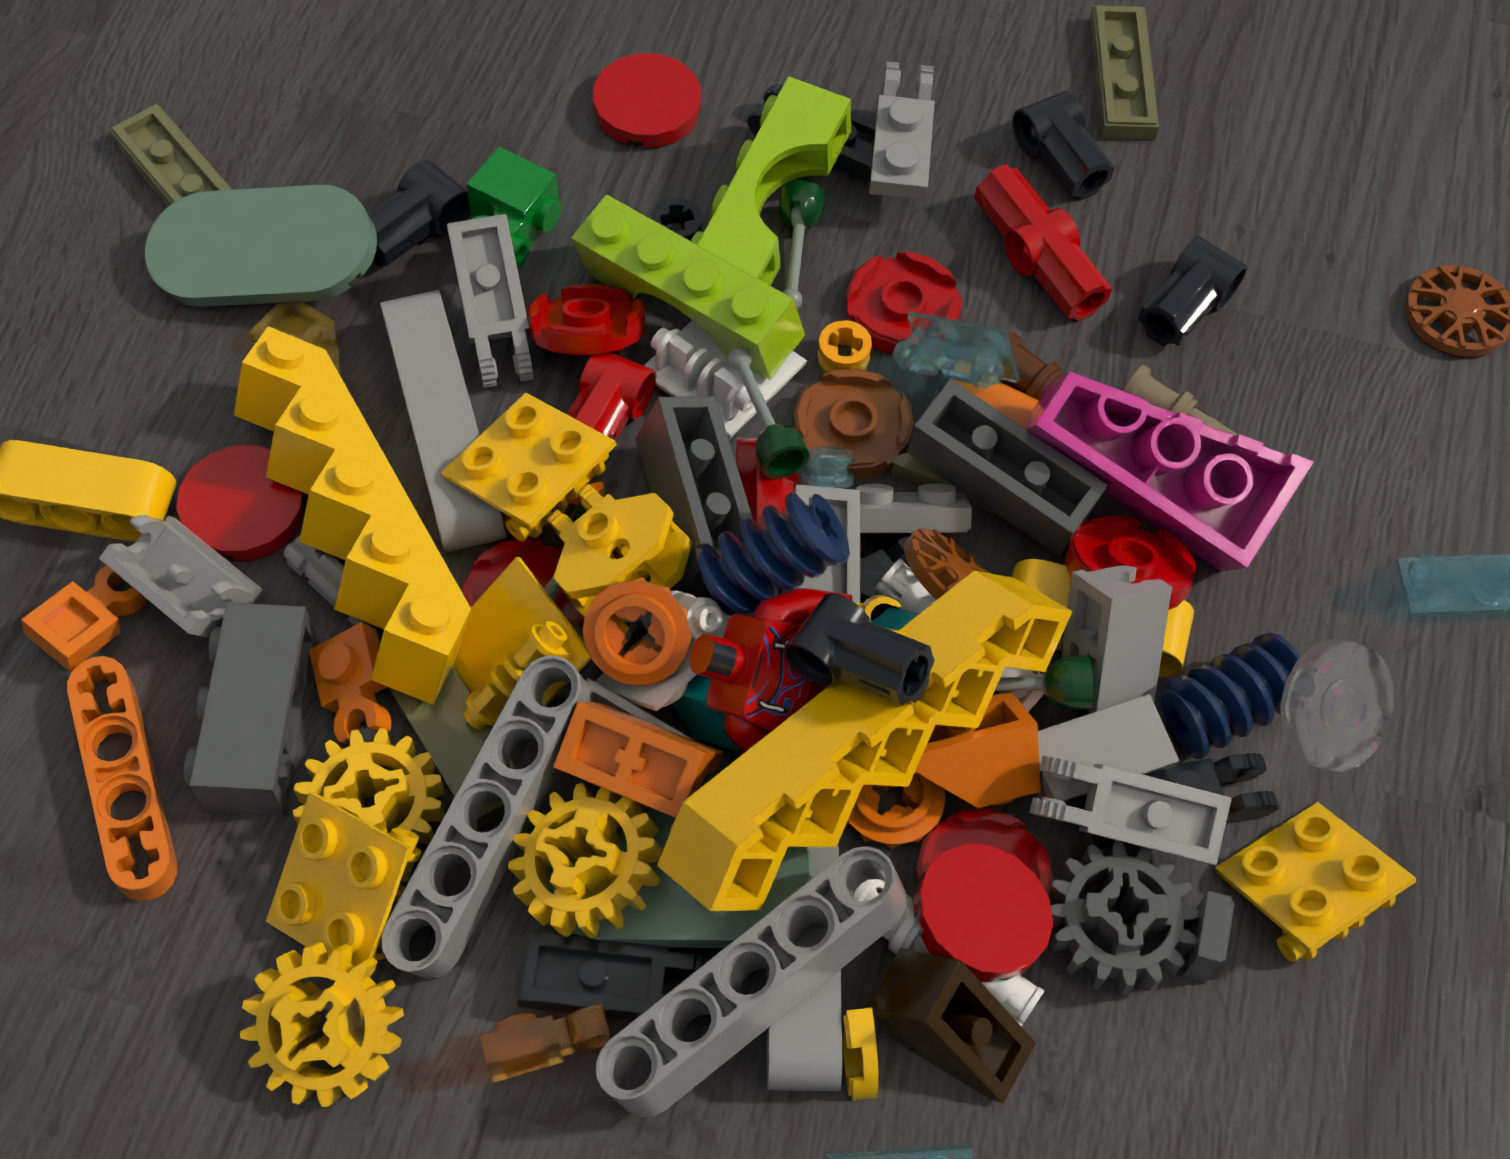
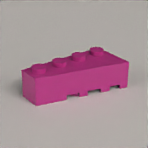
[1022,371,1314,572]

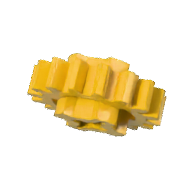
[293,728,445,845]
[508,783,663,938]
[240,942,404,1107]

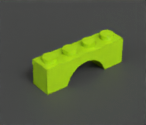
[691,76,851,286]
[571,194,805,380]

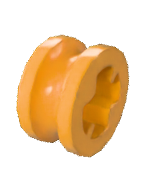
[817,320,872,374]

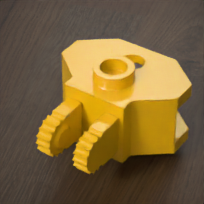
[546,484,692,622]

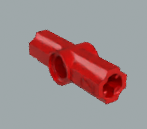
[974,164,1112,322]

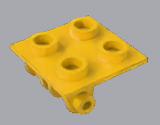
[440,393,617,541]
[453,557,591,730]
[266,792,422,966]
[1215,802,1416,962]

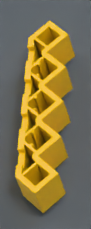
[234,326,471,705]
[657,570,1072,911]

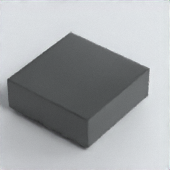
[1182,891,1235,984]

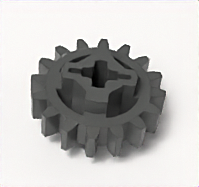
[1048,840,1200,995]

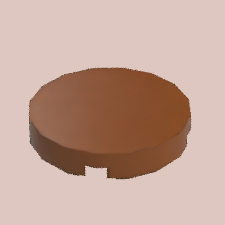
[793,368,914,480]

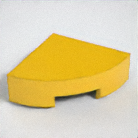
[842,1008,878,1101]

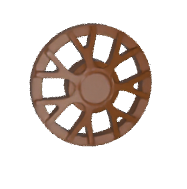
[1405,265,1510,357]
[904,528,990,600]

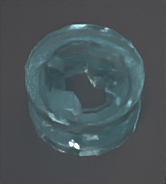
[799,447,855,488]

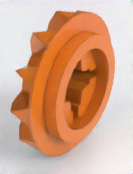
[583,577,693,685]
[846,772,945,850]

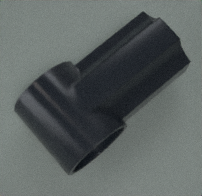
[1012,91,1115,200]
[368,160,471,266]
[1138,236,1248,346]
[783,593,935,706]

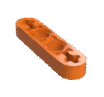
[67,656,177,902]

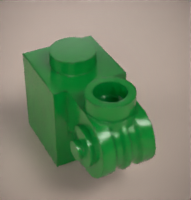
[466,146,562,270]

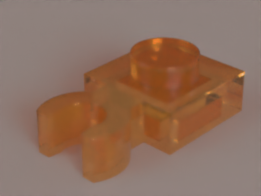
[480,1004,610,1083]

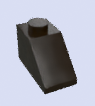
[866,948,1036,1103]

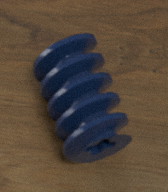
[696,492,850,616]
[1161,632,1311,759]

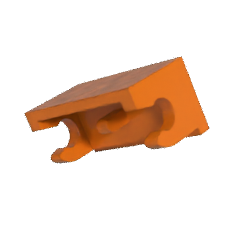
[553,701,723,818]

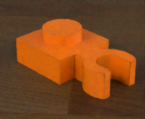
[21,565,147,672]
[309,622,391,746]

